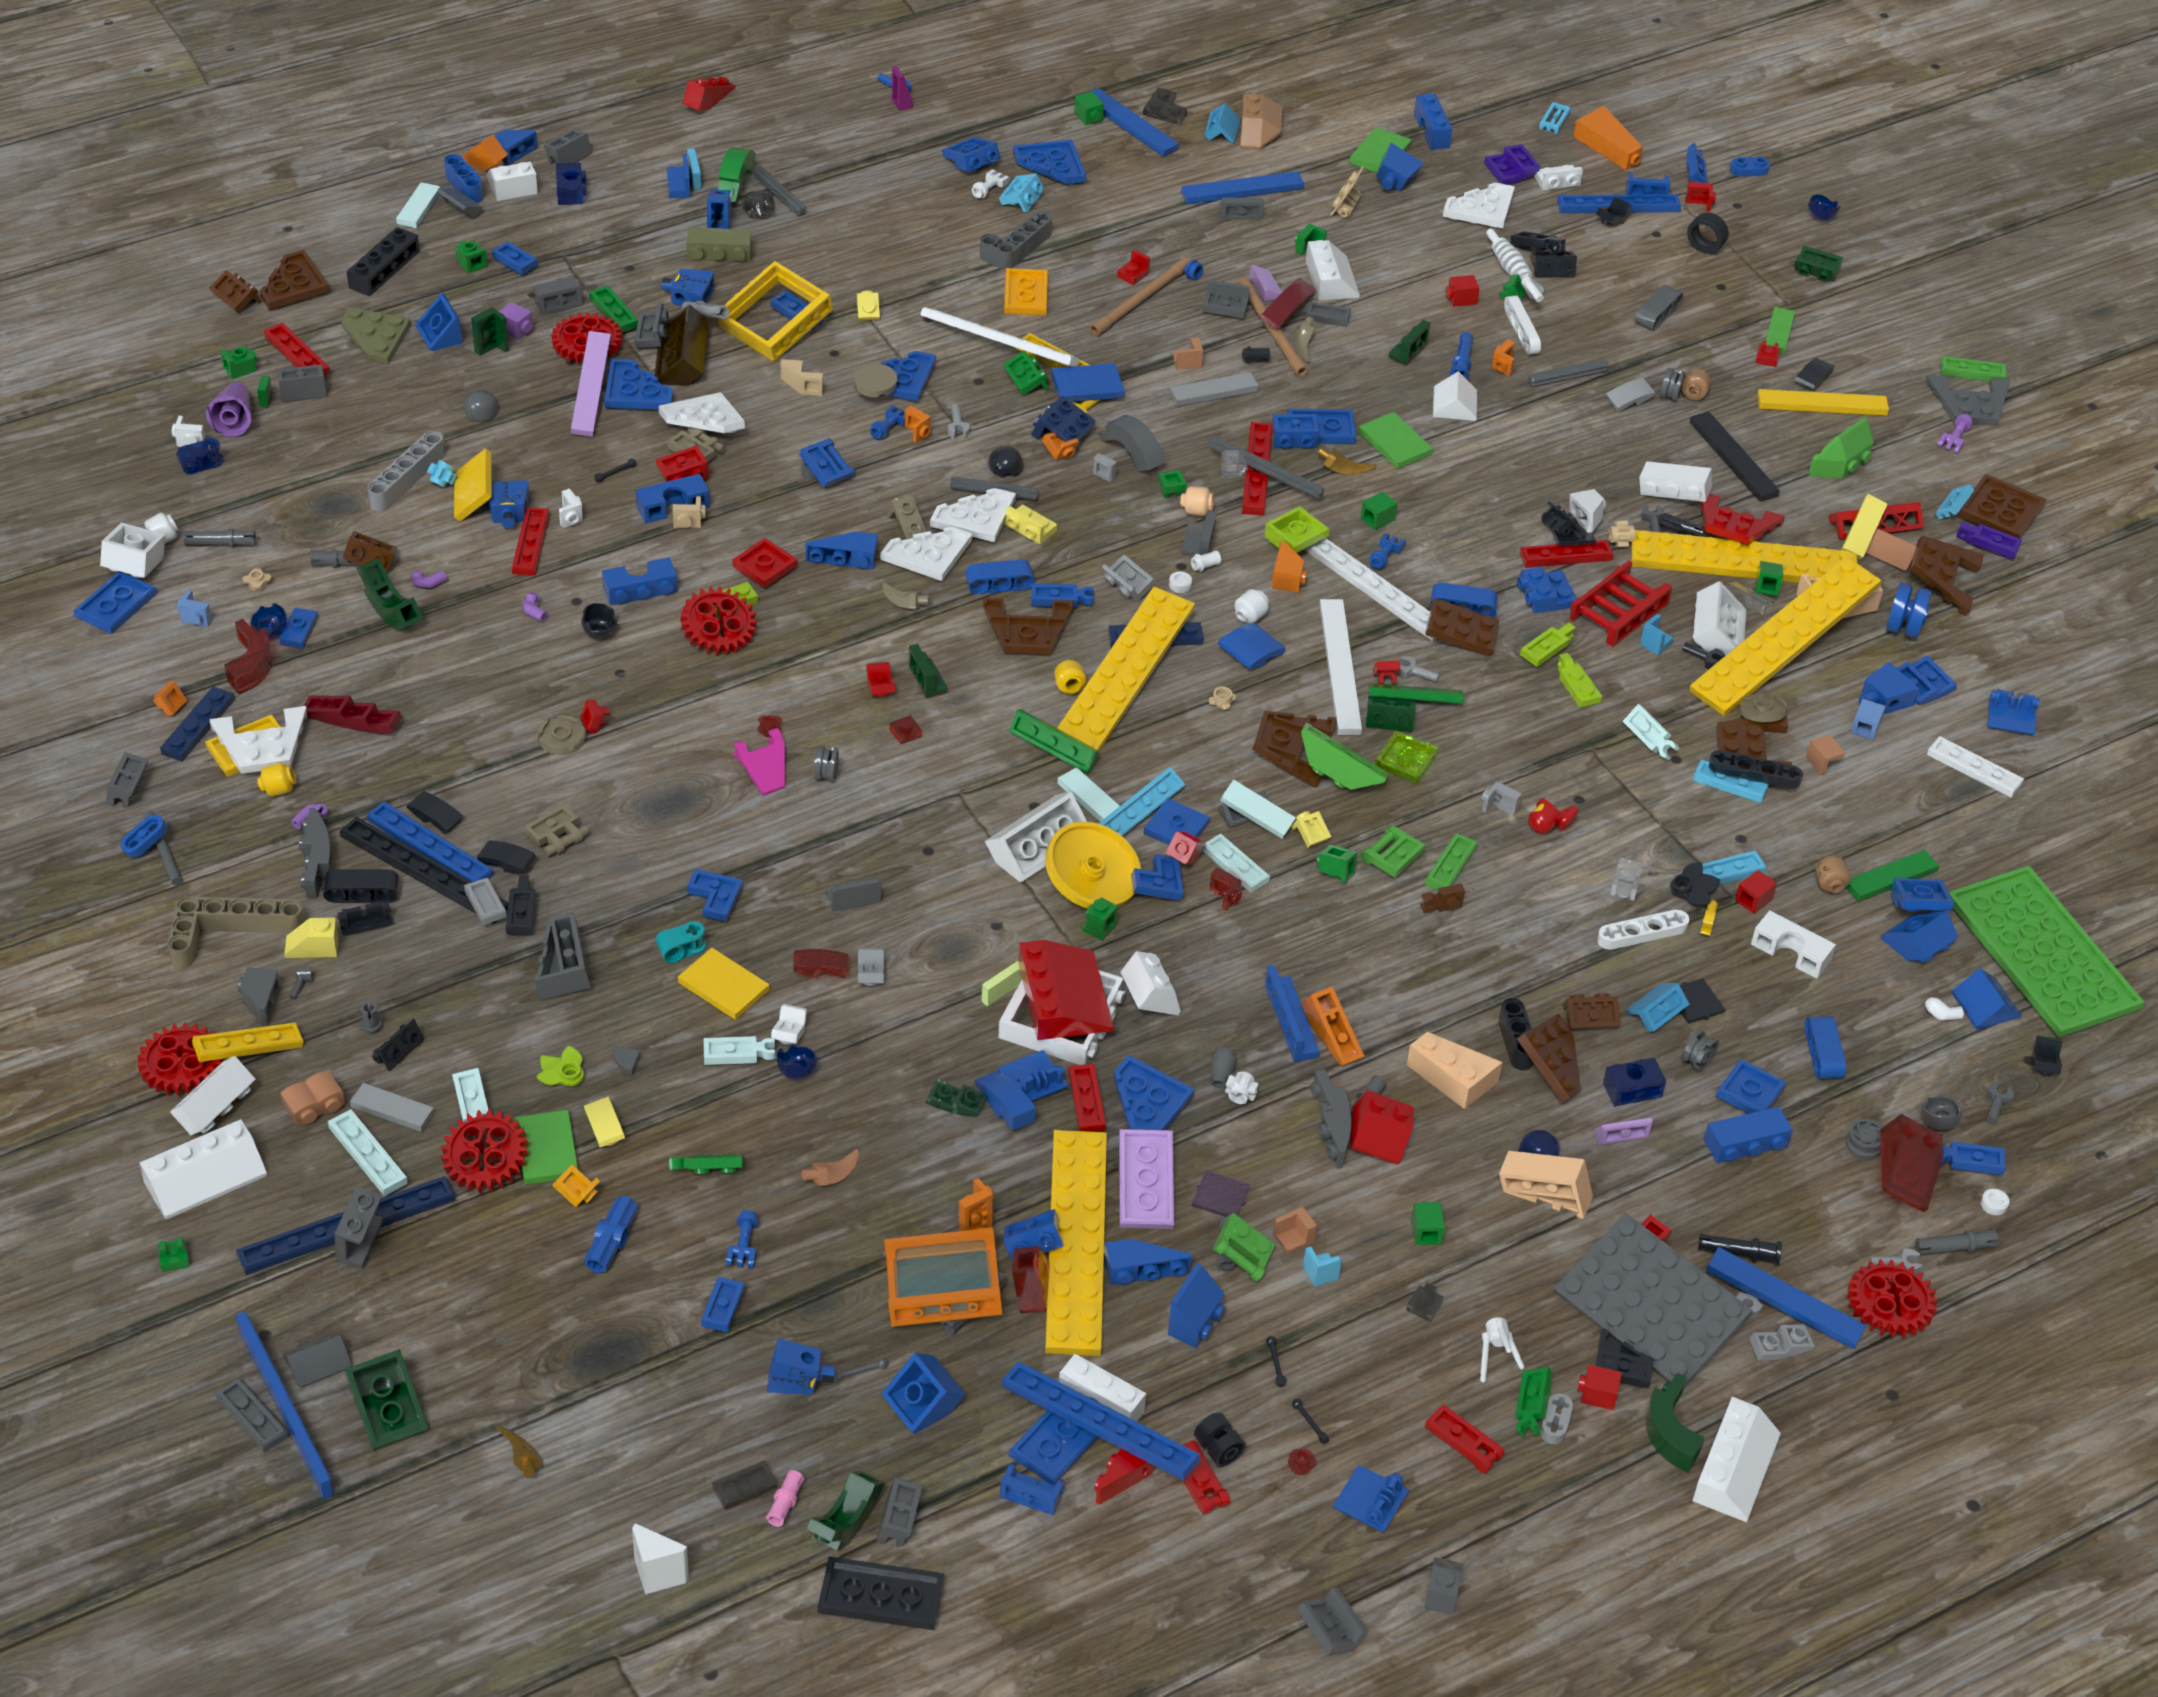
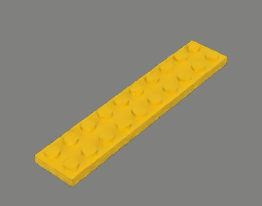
[1631,530,1857,583]
[1689,556,1882,717]
[1057,587,1195,753]
[1045,1130,1107,1356]

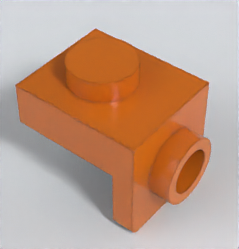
[1492,339,1515,376]
[905,405,931,443]
[1042,432,1079,460]

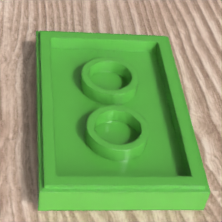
[1349,127,1412,173]
[1358,412,1433,469]
[515,1110,578,1185]

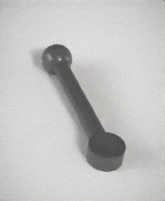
[833,1358,888,1382]

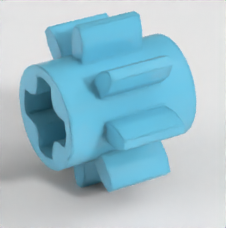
[427,460,457,488]

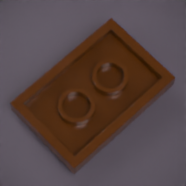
[1425,598,1499,657]

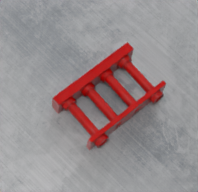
[1570,561,1672,647]

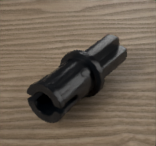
[1659,513,1704,537]

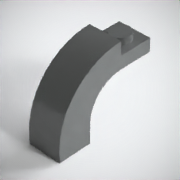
[1099,415,1166,471]

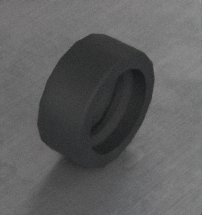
[1687,212,1729,254]

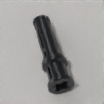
[1698,1233,1782,1265]

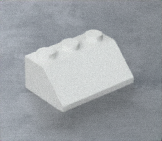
[1306,240,1360,300]
[1693,581,1746,655]

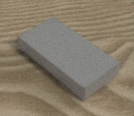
[464,878,507,925]

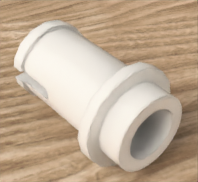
[1191,550,1221,572]

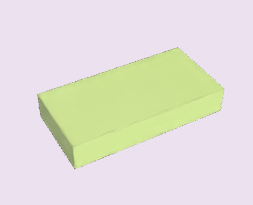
[982,961,1022,1007]

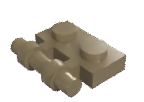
[667,427,726,462]
[524,804,590,857]

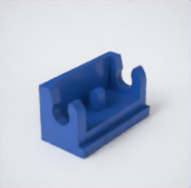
[1626,172,1670,194]
[1000,1463,1065,1516]

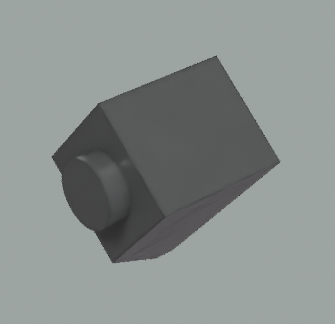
[238,967,281,1026]
[1424,1557,1463,1615]

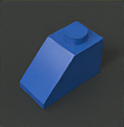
[495,130,538,166]

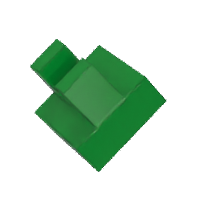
[1499,274,1526,301]
[1158,469,1187,498]
[157,1237,190,1272]

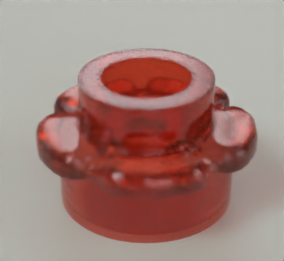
[1288,1448,1316,1475]

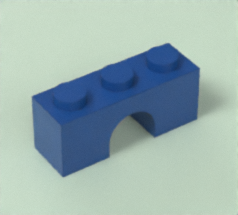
[1414,93,1452,150]
[635,474,710,523]
[602,557,678,606]

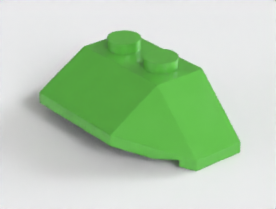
[1808,417,1874,478]
[1301,723,1388,790]

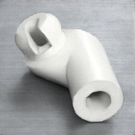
[1925,997,1964,1021]

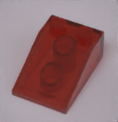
[1880,1114,1943,1212]

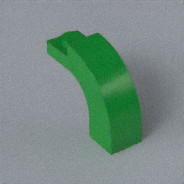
[718,147,756,204]

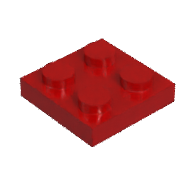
[732,538,798,588]

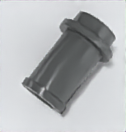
[360,1001,382,1034]

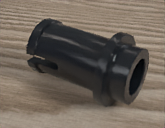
[1242,346,1270,363]

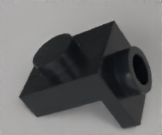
[1596,196,1632,226]
[2031,1035,2062,1075]

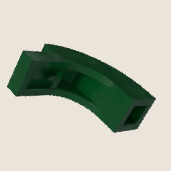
[356,558,424,629]
[1646,1373,1705,1473]
[806,1471,885,1550]

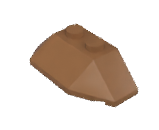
[1240,93,1282,150]

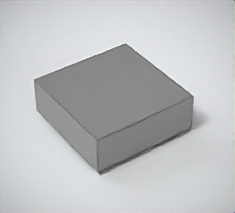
[1093,453,1117,483]

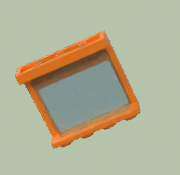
[884,1228,1002,1327]

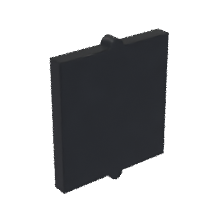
[1550,523,1596,546]
[1680,978,1725,1024]

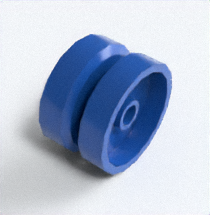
[1886,582,1932,639]

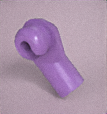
[411,570,447,588]
[523,592,548,622]
[291,803,328,829]

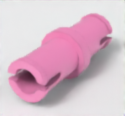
[766,1470,805,1527]

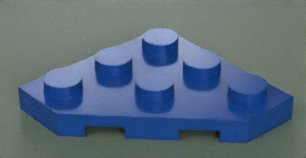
[1013,139,1086,184]
[855,351,936,401]
[604,359,673,410]
[1114,1055,1195,1130]

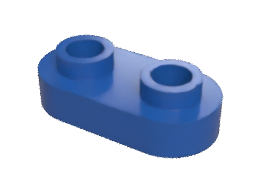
[1729,156,1770,176]
[121,815,168,857]

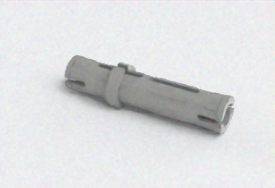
[682,301,729,319]

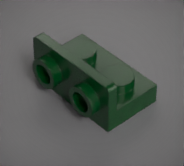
[1389,320,1431,364]
[909,644,947,697]
[1366,696,1416,732]

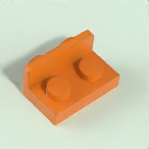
[959,1178,994,1231]

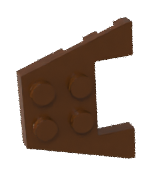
[1910,536,1984,616]
[983,598,1073,654]
[1252,711,1337,788]
[1716,714,1793,778]

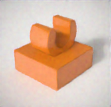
[153,681,187,716]

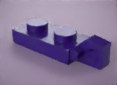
[1956,522,2022,559]

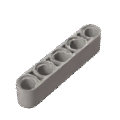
[367,431,445,511]

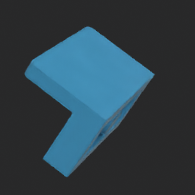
[1204,103,1241,143]
[1626,983,1689,1032]

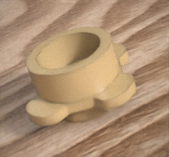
[243,568,271,591]
[1209,687,1236,710]

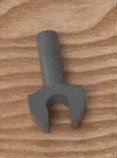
[1641,505,1665,533]
[1986,1082,2014,1124]

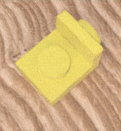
[1291,811,1331,848]

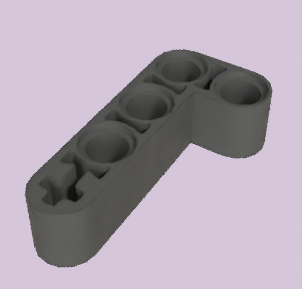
[980,211,1052,270]

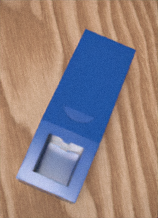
[805,531,878,569]
[1104,1239,1192,1285]

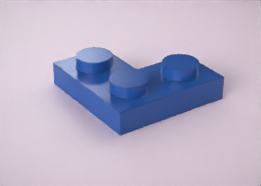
[1131,854,1184,901]
[687,869,743,922]

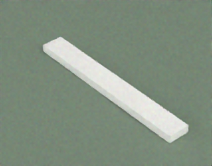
[921,307,1080,366]
[1303,538,1437,642]
[1319,599,1362,735]

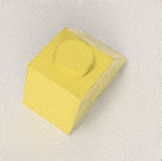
[284,918,339,958]

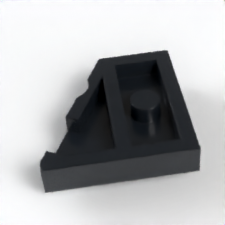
[1595,1328,1654,1388]

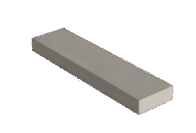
[1169,372,1258,407]

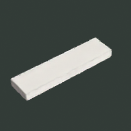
[1927,736,2024,798]

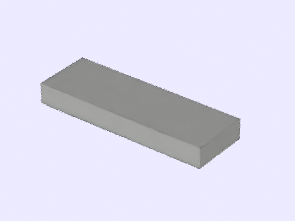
[350,1083,434,1132]

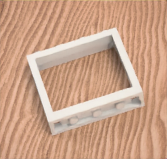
[998,970,1126,1065]

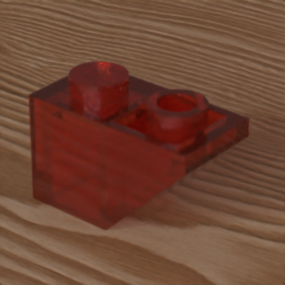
[1012,1246,1050,1314]

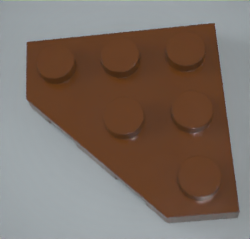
[260,250,330,310]
[1517,1014,1581,1103]

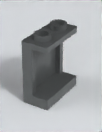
[335,1186,383,1269]

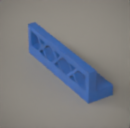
[1265,965,1320,1062]

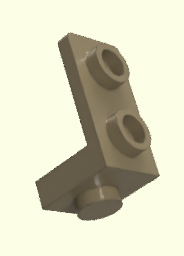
[886,495,926,540]

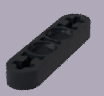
[1709,750,1803,789]

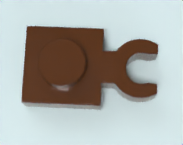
[1420,883,1465,913]

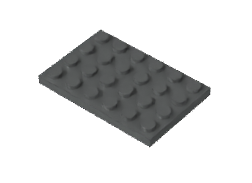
[1554,1212,1753,1388]

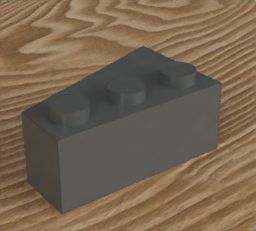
[534,912,591,1000]

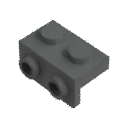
[1202,280,1250,319]
[634,302,669,348]
[1298,1587,1366,1656]

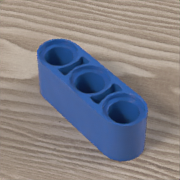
[444,154,483,203]
[965,559,1035,594]
[1430,583,1498,618]
[1805,1016,1846,1079]

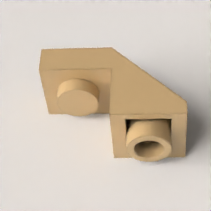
[781,359,823,396]

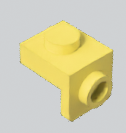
[856,291,880,321]

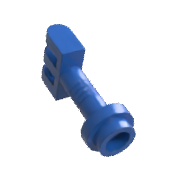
[870,406,905,439]
[1370,533,1406,569]
[726,1210,759,1268]

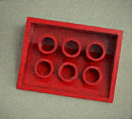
[1018,940,1114,1040]

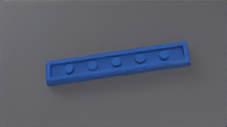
[1090,88,1179,157]
[1181,171,1304,204]
[1557,194,1681,213]
[367,801,494,882]
[1706,1247,1867,1349]

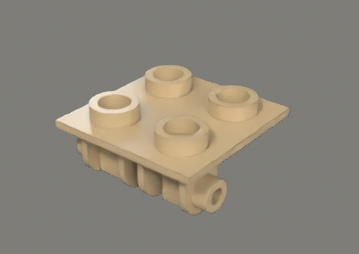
[1331,166,1364,218]

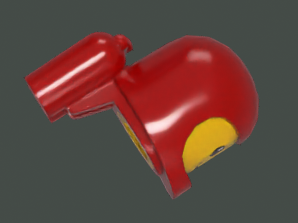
[1528,798,1579,834]

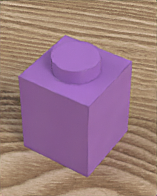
[499,302,533,339]

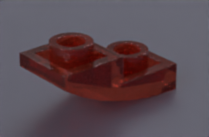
[793,949,848,978]

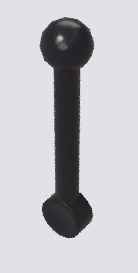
[594,458,636,482]
[1266,1336,1287,1387]
[1292,1398,1329,1445]

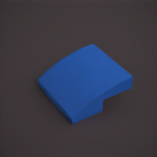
[1218,623,1286,669]
[1897,655,1957,705]

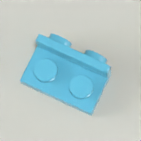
[999,173,1044,213]

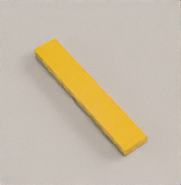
[1757,389,1889,416]

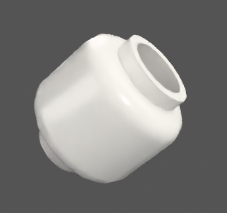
[144,513,179,544]
[1234,589,1269,623]

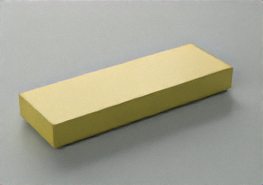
[1841,494,1887,561]

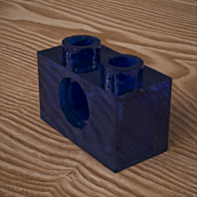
[556,162,587,205]
[1603,1058,1666,1107]

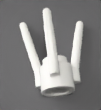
[1480,1317,1524,1383]

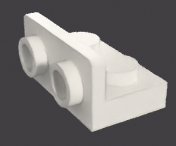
[1534,165,1583,191]

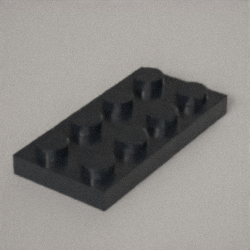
[818,1556,945,1630]

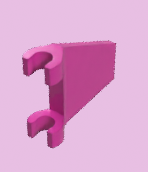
[733,728,785,796]

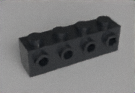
[347,227,420,296]

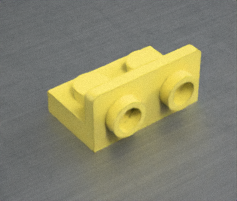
[1005,504,1057,544]

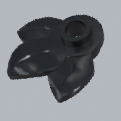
[1670,862,1720,906]

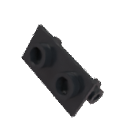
[1542,502,1580,536]
[337,900,393,935]
[372,1018,424,1071]

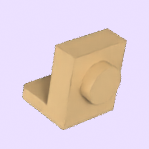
[673,497,706,528]

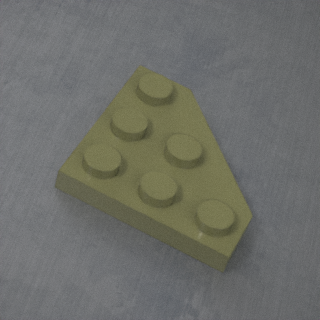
[341,307,411,365]

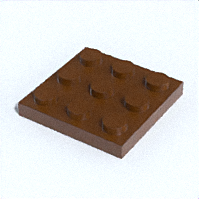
[1957,474,2047,539]

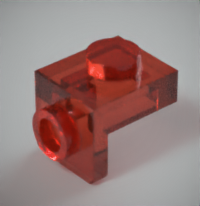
[1209,867,1242,911]

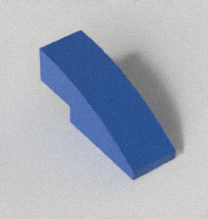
[974,1071,1036,1131]

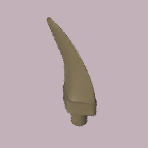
[1293,317,1315,362]
[882,582,931,609]

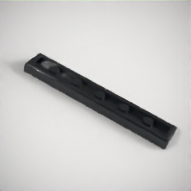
[1690,411,1780,502]

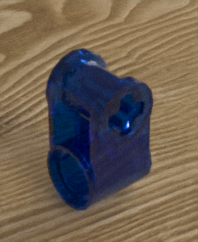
[176,438,223,475]

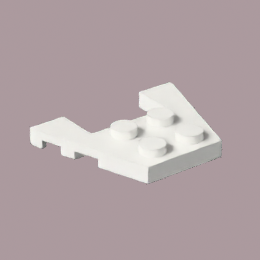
[210,706,307,774]

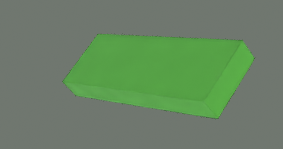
[1766,307,1795,354]
[1940,356,2006,381]
[1425,833,1478,890]

